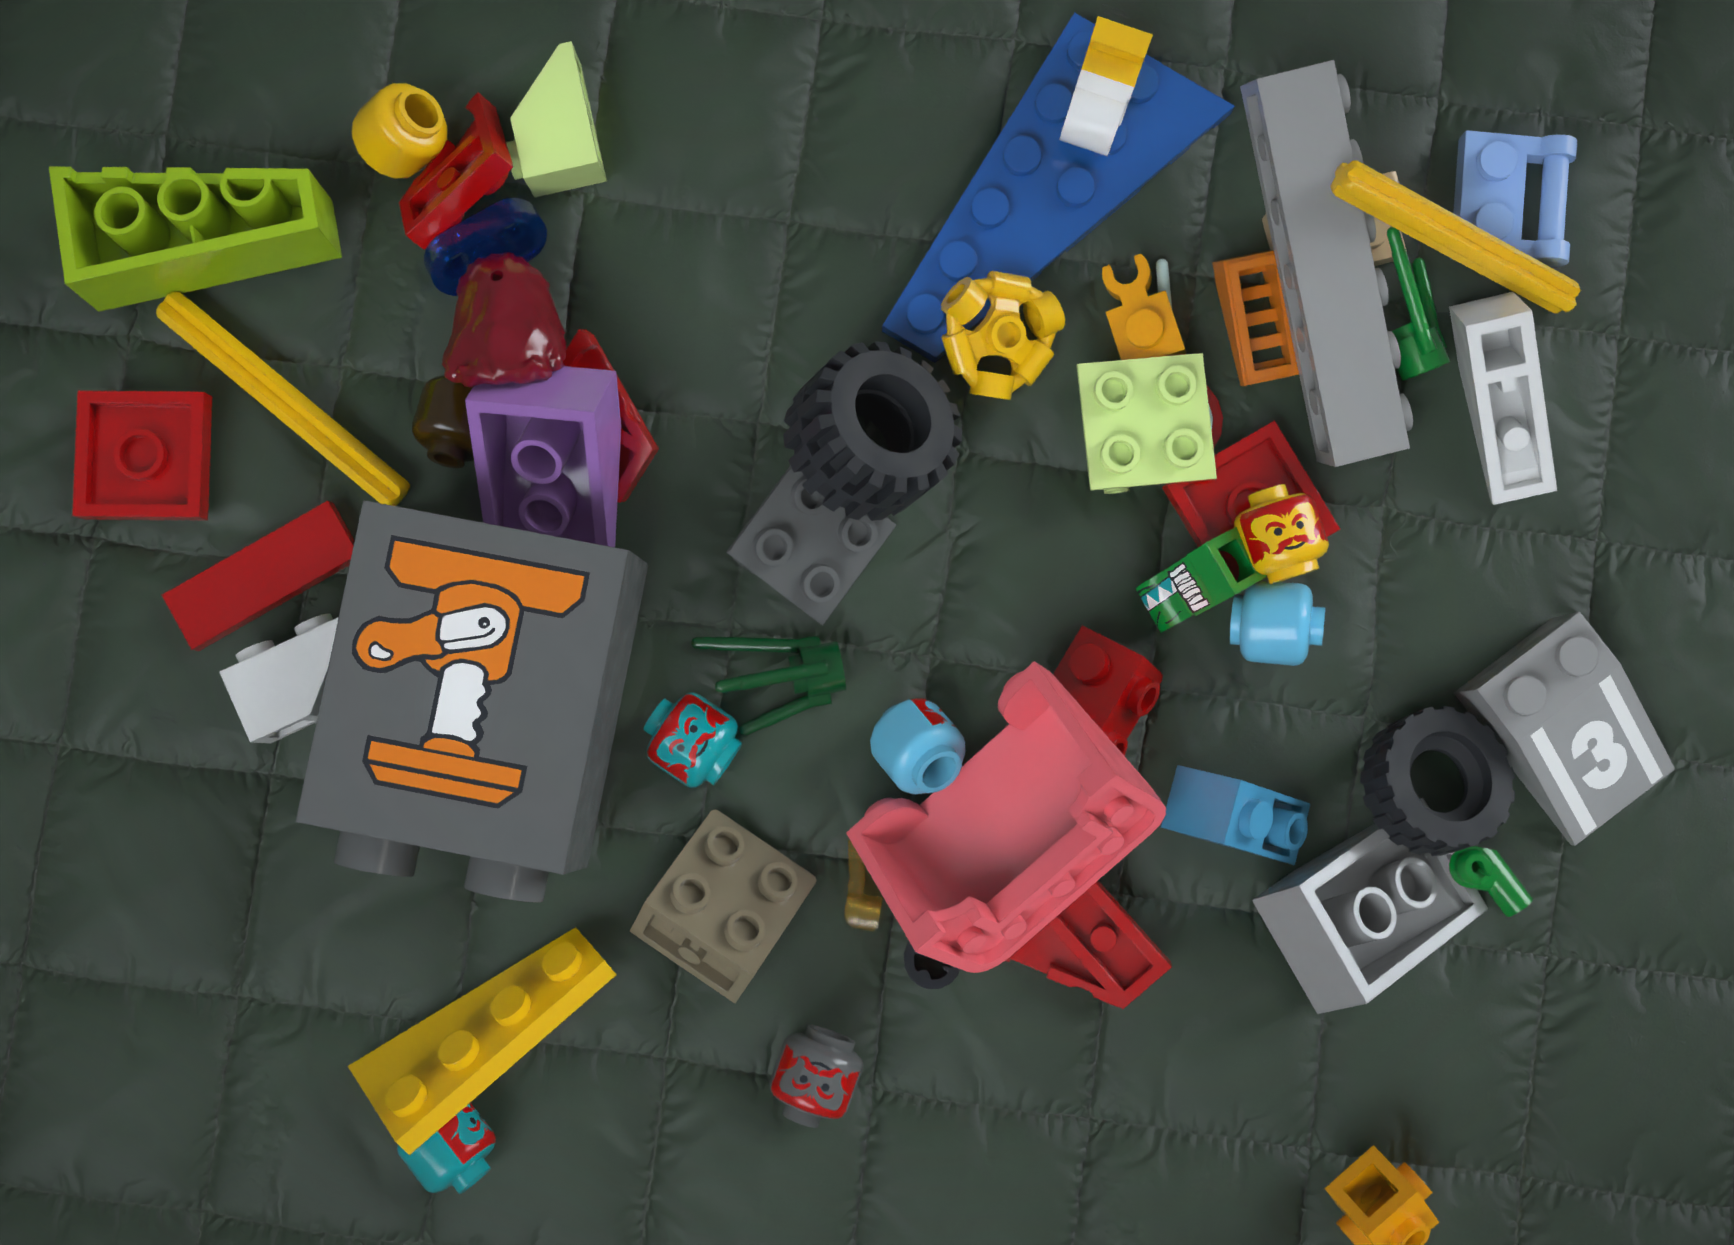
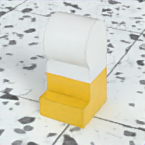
[1059,16,1153,156]

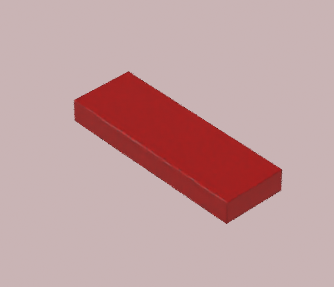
[162,500,355,651]

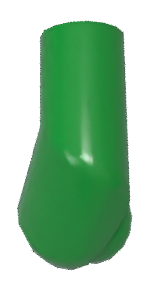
[1449,846,1533,917]

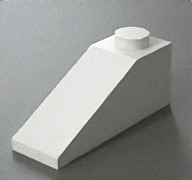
[1449,292,1557,505]

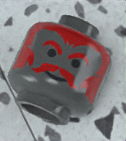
[769,1024,864,1128]

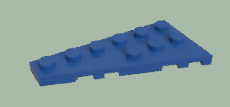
[882,12,1235,363]

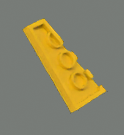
[348,927,617,1155]

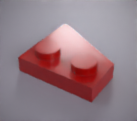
[399,92,513,250]
[1005,881,1172,1009]

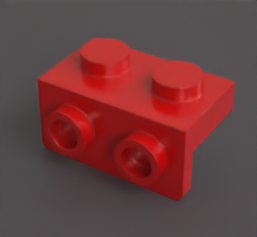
[1053,625,1163,756]

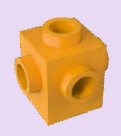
[1324,1145,1439,1245]

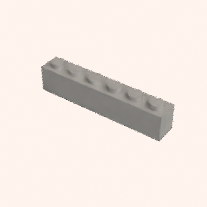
[1240,60,1413,467]

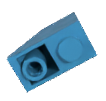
[1161,765,1310,865]

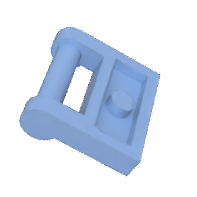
[1450,130,1577,268]

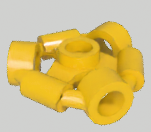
[941,271,1065,400]

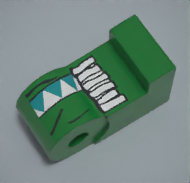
[1135,527,1266,633]

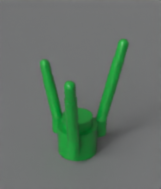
[1387,226,1450,382]

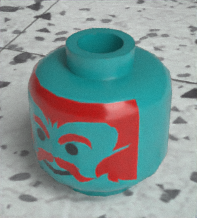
[643,692,742,788]
[397,1102,496,1194]

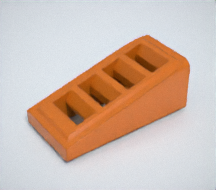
[1212,250,1299,386]

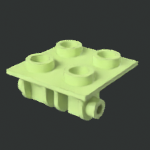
[1076,353,1217,494]

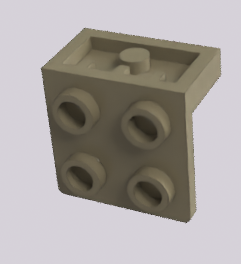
[629,810,816,1003]

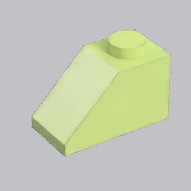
[506,41,607,197]

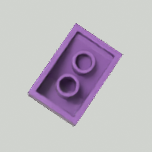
[465,366,621,548]

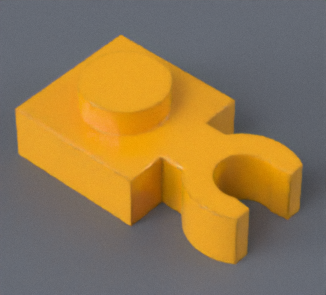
[1102,253,1186,360]

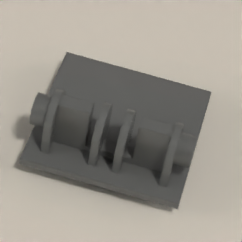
[726,465,896,626]

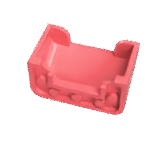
[846,661,1166,973]

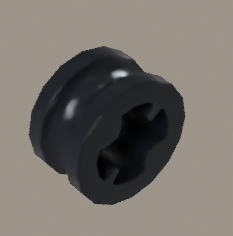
[904,941,960,989]

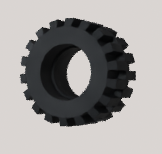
[783,341,962,521]

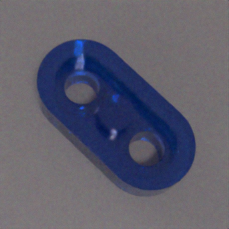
[424,198,547,296]

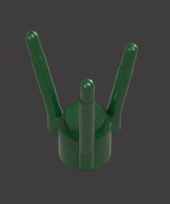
[691,635,846,736]

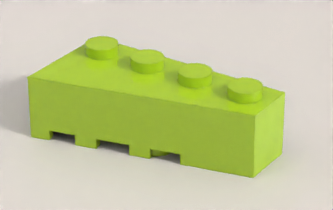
[49,166,342,312]

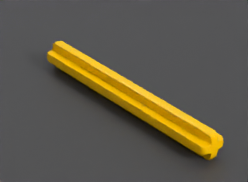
[1330,160,1581,314]
[156,291,410,506]

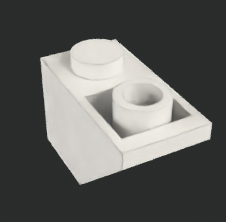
[220,614,339,744]

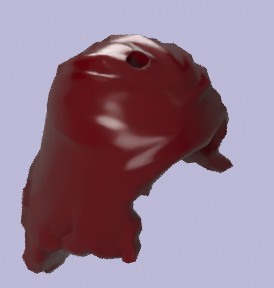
[442,252,566,388]

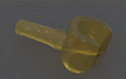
[844,840,883,931]

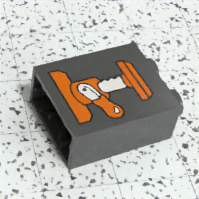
[296,500,648,902]

